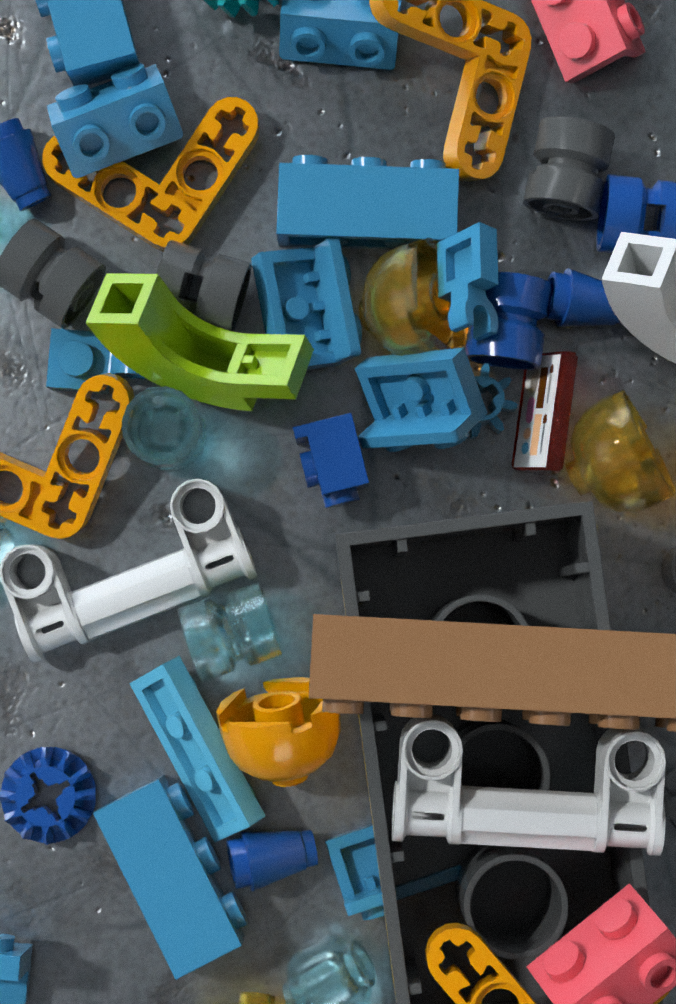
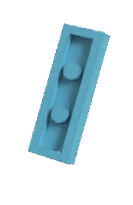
[129,655,266,843]

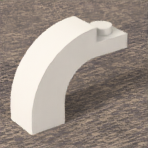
[601,232,676,364]

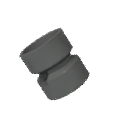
[523,116,615,221]
[0,218,106,329]
[156,240,252,331]

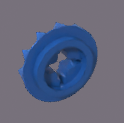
[0,747,96,845]

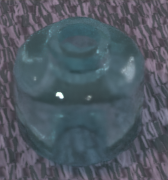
[283,934,377,1004]

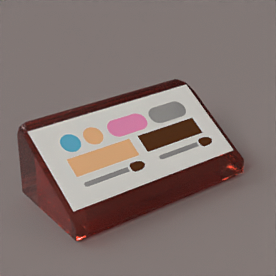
[511,351,578,476]

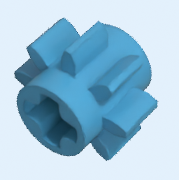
[469,363,518,440]

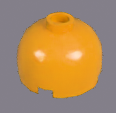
[216,677,341,787]

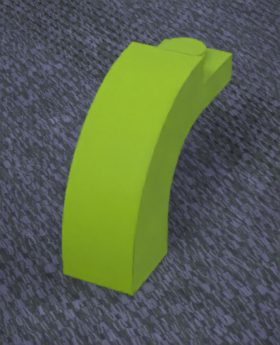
[86,273,314,411]

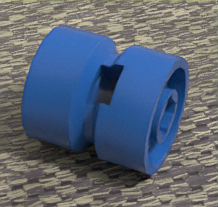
[596,174,676,253]
[465,271,552,370]

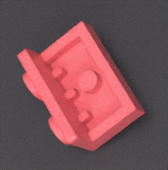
[531,0,645,83]
[526,883,676,1004]

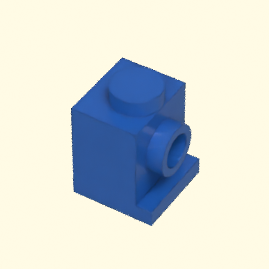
[293,413,369,508]

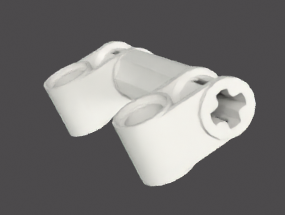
[0,479,258,663]
[392,714,666,856]

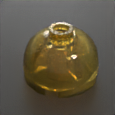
[359,237,468,356]
[565,390,676,512]

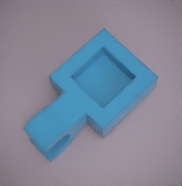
[437,222,499,341]
[46,328,148,394]

